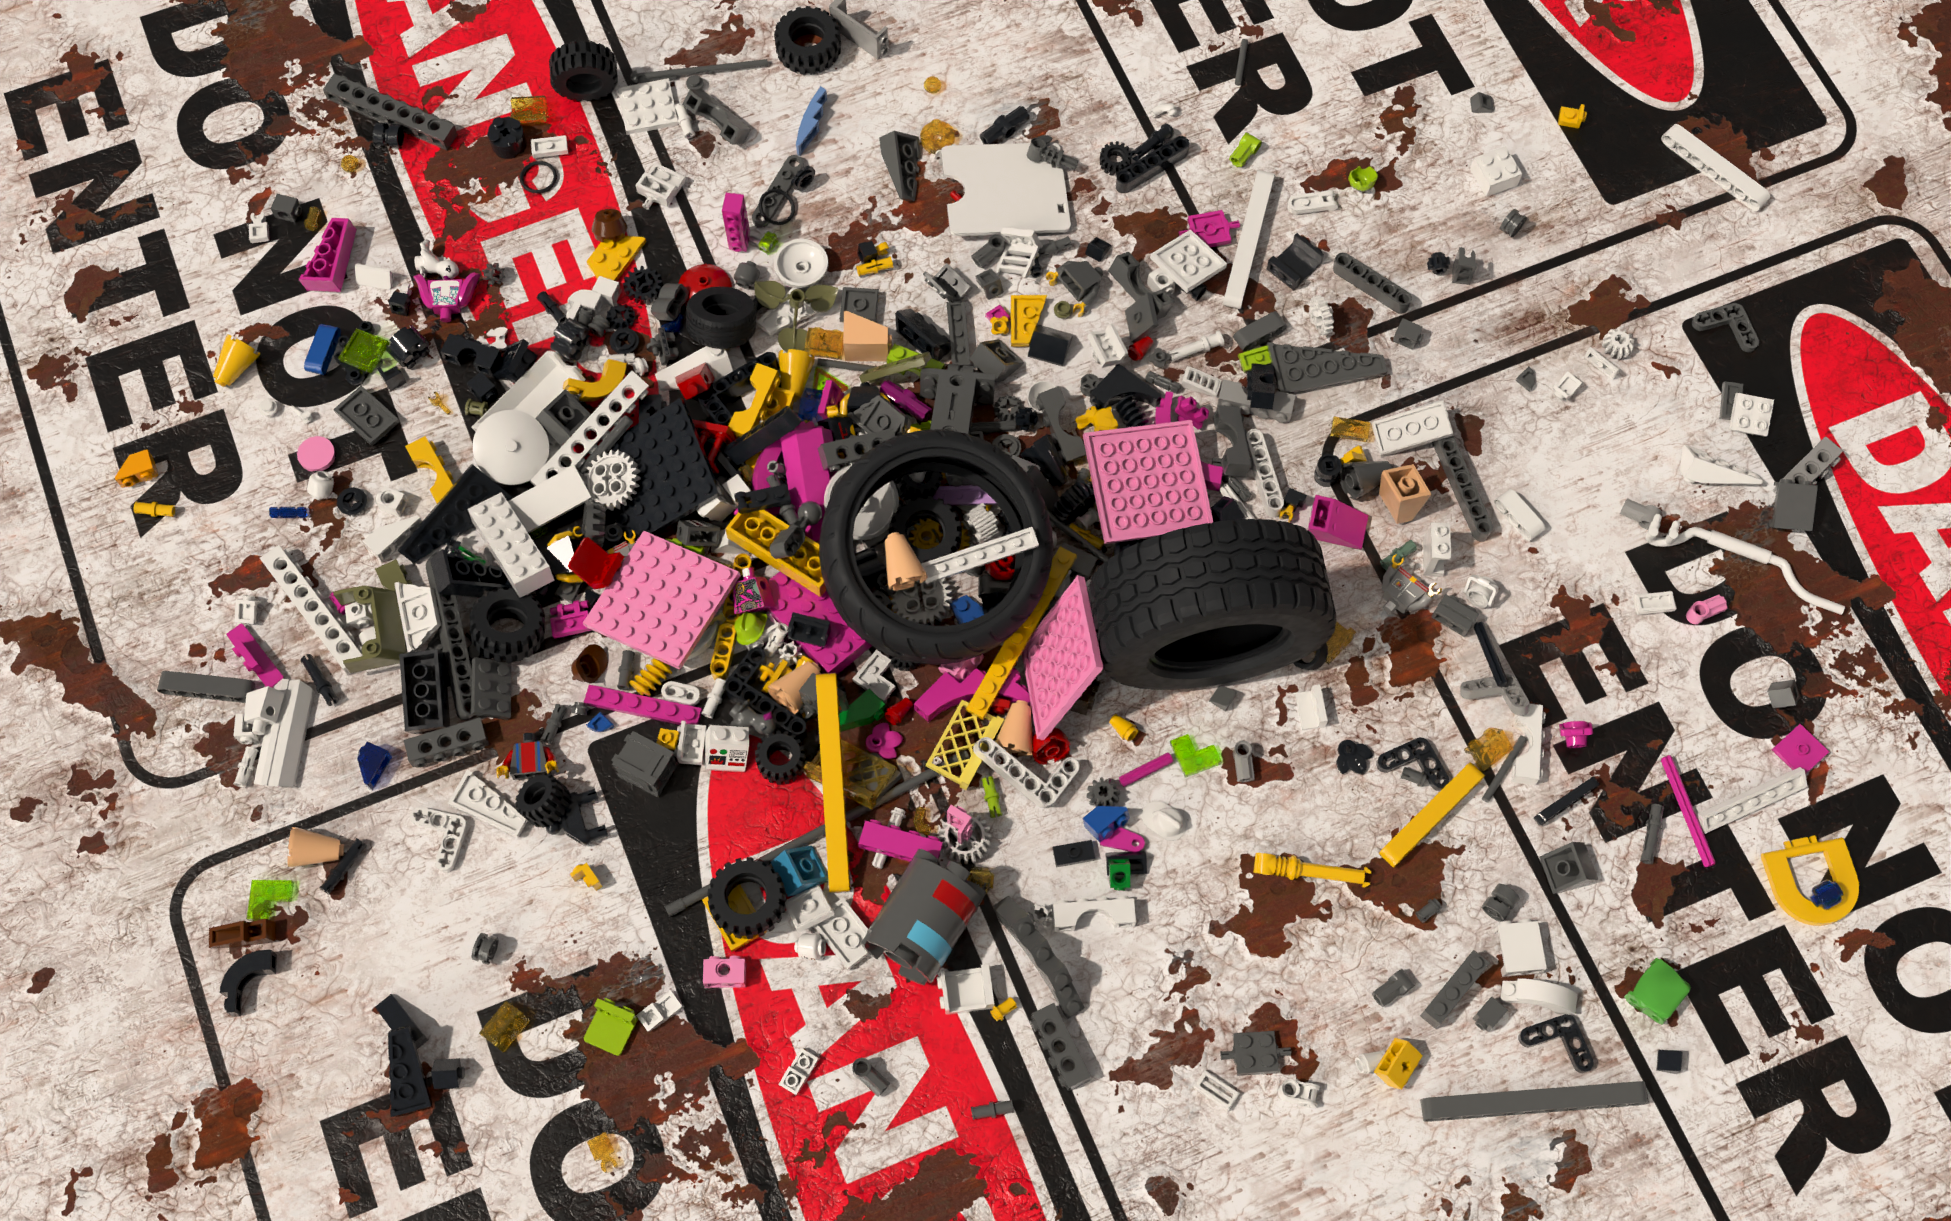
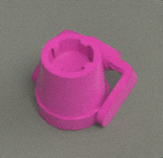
[1559,721,1593,748]

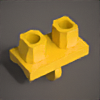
[759,659,792,694]

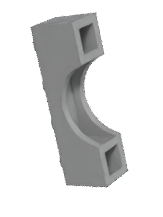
[1217,379,1296,423]

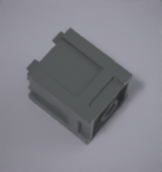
[611,731,679,798]

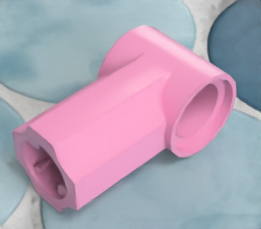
[1686,595,1727,624]

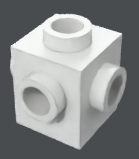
[345,602,374,629]

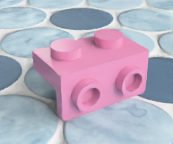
[947,805,973,844]

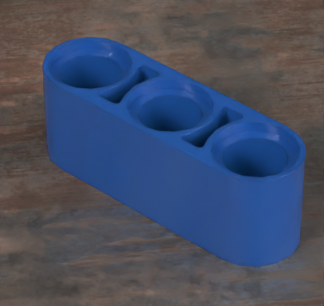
[304,324,341,375]

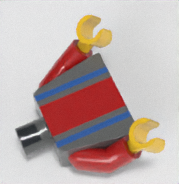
[496,733,559,780]

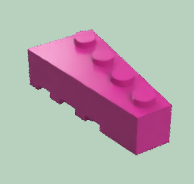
[298,218,357,292]

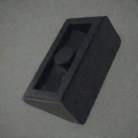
[1105,851,1147,876]

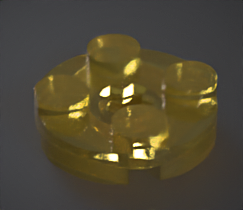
[920,119,955,154]

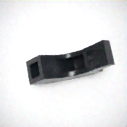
[220,950,277,1017]

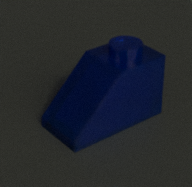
[798,388,823,424]
[357,741,392,791]

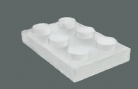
[813,897,869,970]

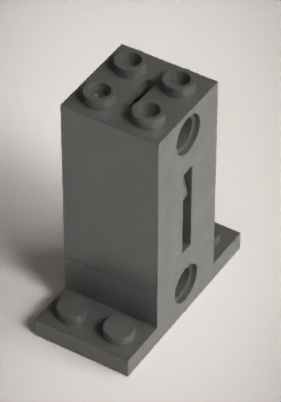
[920,368,995,435]

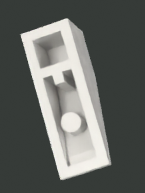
[363,515,422,563]

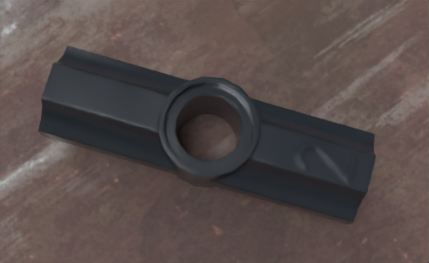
[980,106,1030,144]

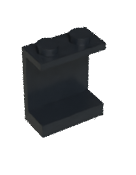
[1267,233,1324,291]

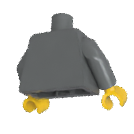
[1046,261,1103,317]

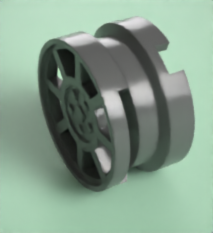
[1500,209,1527,238]
[471,933,499,965]

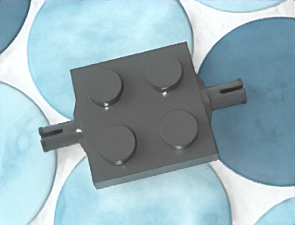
[1220,1031,1291,1076]

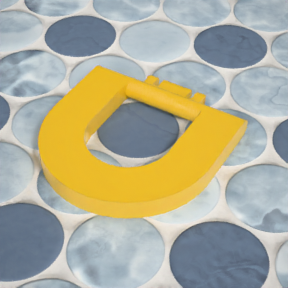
[1761,835,1859,926]

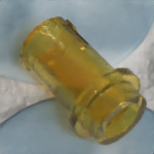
[304,207,321,231]

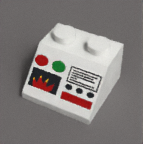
[705,725,749,772]

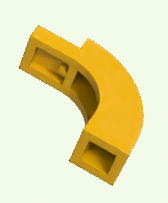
[563,359,627,402]

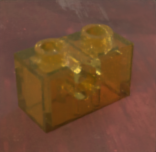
[805,327,844,360]

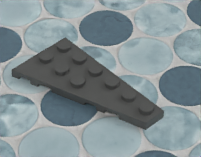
[1267,342,1387,394]

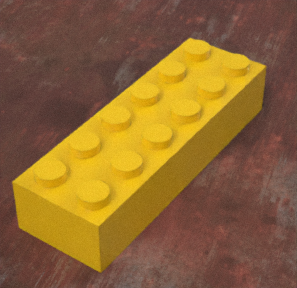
[725,501,827,597]

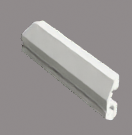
[254,679,314,787]

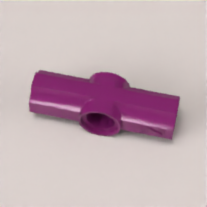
[879,380,932,422]

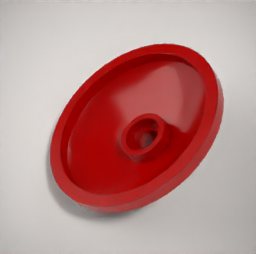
[678,264,732,306]

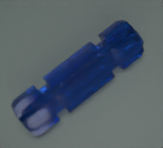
[269,507,307,518]

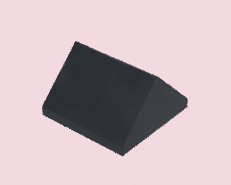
[1028,325,1073,367]

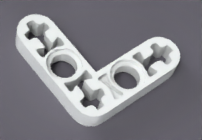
[410,807,468,873]

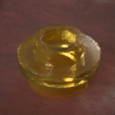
[924,76,941,93]
[341,155,359,172]

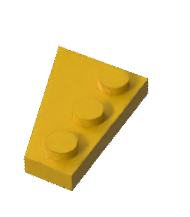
[1011,295,1047,347]

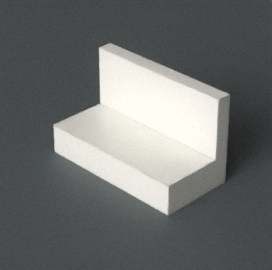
[1295,684,1328,730]

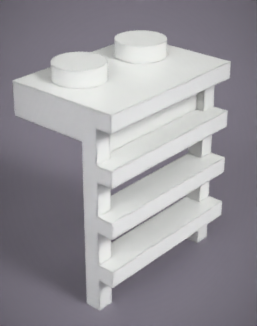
[995,227,1043,279]

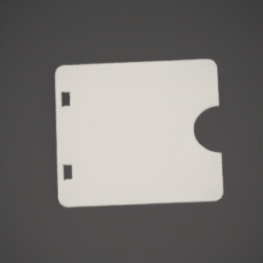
[941,142,1071,236]

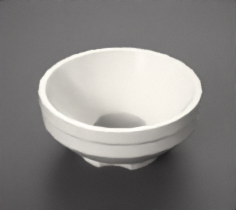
[1027,381,1057,414]

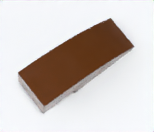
[209,919,276,949]

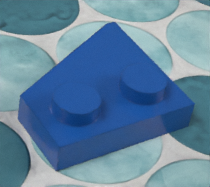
[950,595,984,624]

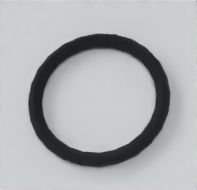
[520,161,557,193]
[759,189,795,225]

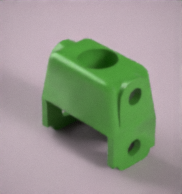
[1624,958,1691,1025]

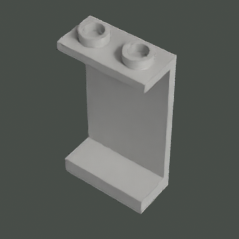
[829,0,889,60]

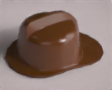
[571,644,608,684]

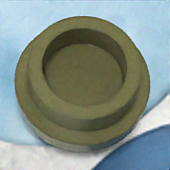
[1054,301,1072,319]

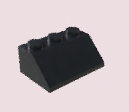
[895,309,950,361]

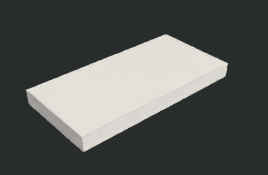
[1371,400,1454,457]
[508,465,593,534]

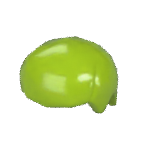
[1348,166,1378,191]

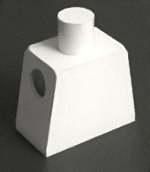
[244,686,285,735]

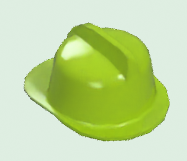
[734,612,768,645]

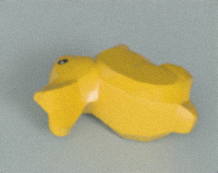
[1075,406,1118,430]

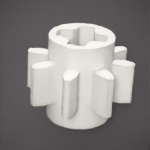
[779,641,802,666]
[1028,903,1052,929]

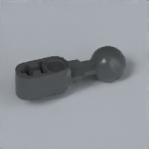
[770,501,822,559]

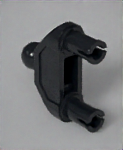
[545,788,608,846]

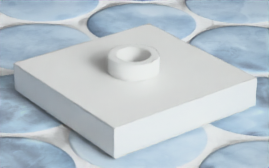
[785,884,835,933]

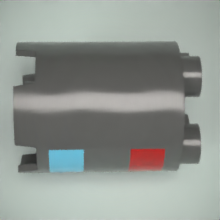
[861,849,986,985]

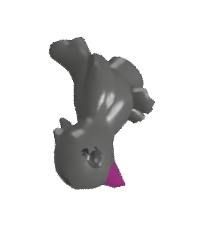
[728,699,776,735]

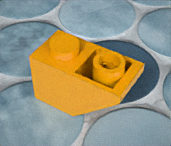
[115,449,159,488]

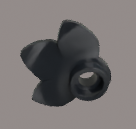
[1336,740,1373,775]

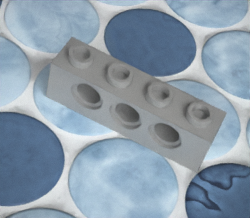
[1773,436,1843,494]

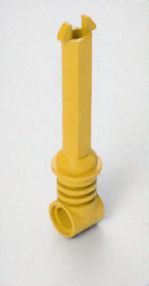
[1253,853,1371,888]

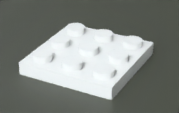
[618,78,678,135]
[1150,229,1227,293]

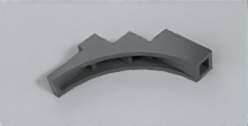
[992,896,1085,1019]

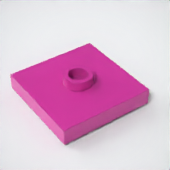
[1772,724,1829,774]

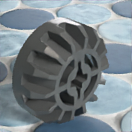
[582,501,606,548]

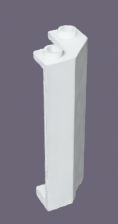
[472,351,586,432]

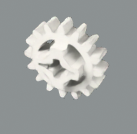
[1309,295,1334,336]

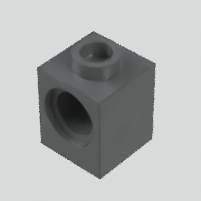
[270,194,302,222]
[1393,318,1423,350]
[1473,996,1508,1032]

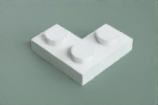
[853,650,895,702]

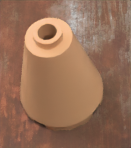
[885,532,928,591]
[768,662,821,714]
[995,700,1033,756]
[287,827,345,867]

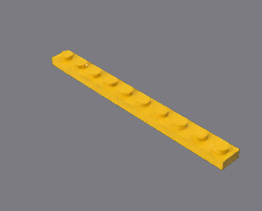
[966,546,1077,720]

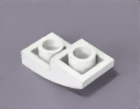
[779,1048,820,1095]

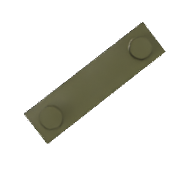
[859,352,932,383]

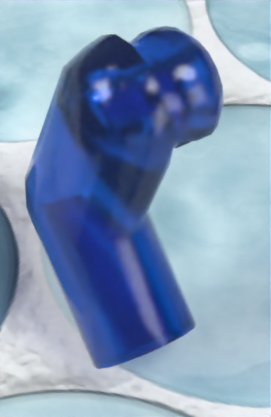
[661,314,684,333]

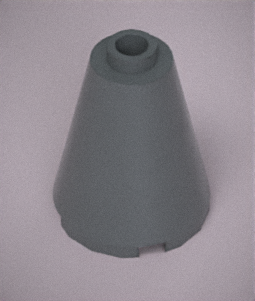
[1339,461,1393,499]

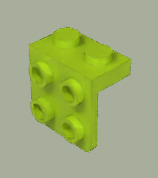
[584,998,638,1056]

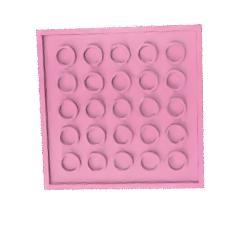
[1083,420,1213,544]
[583,531,741,670]
[1022,575,1103,740]

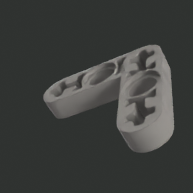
[1460,674,1530,715]

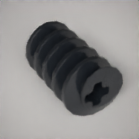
[1116,394,1149,428]

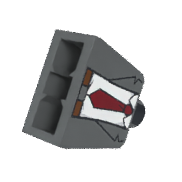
[676,520,720,546]

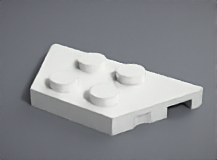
[394,582,441,653]

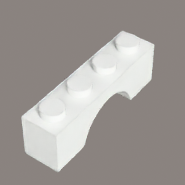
[1511,703,1546,785]
[1053,896,1136,932]

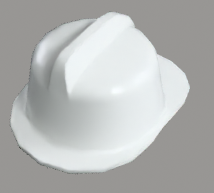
[1142,801,1186,841]

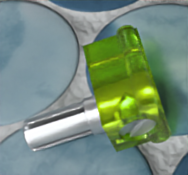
[749,231,779,255]

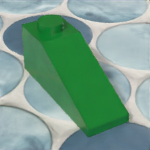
[839,688,886,732]

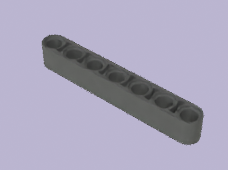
[1432,436,1493,542]

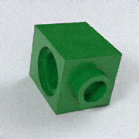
[1108,859,1131,891]

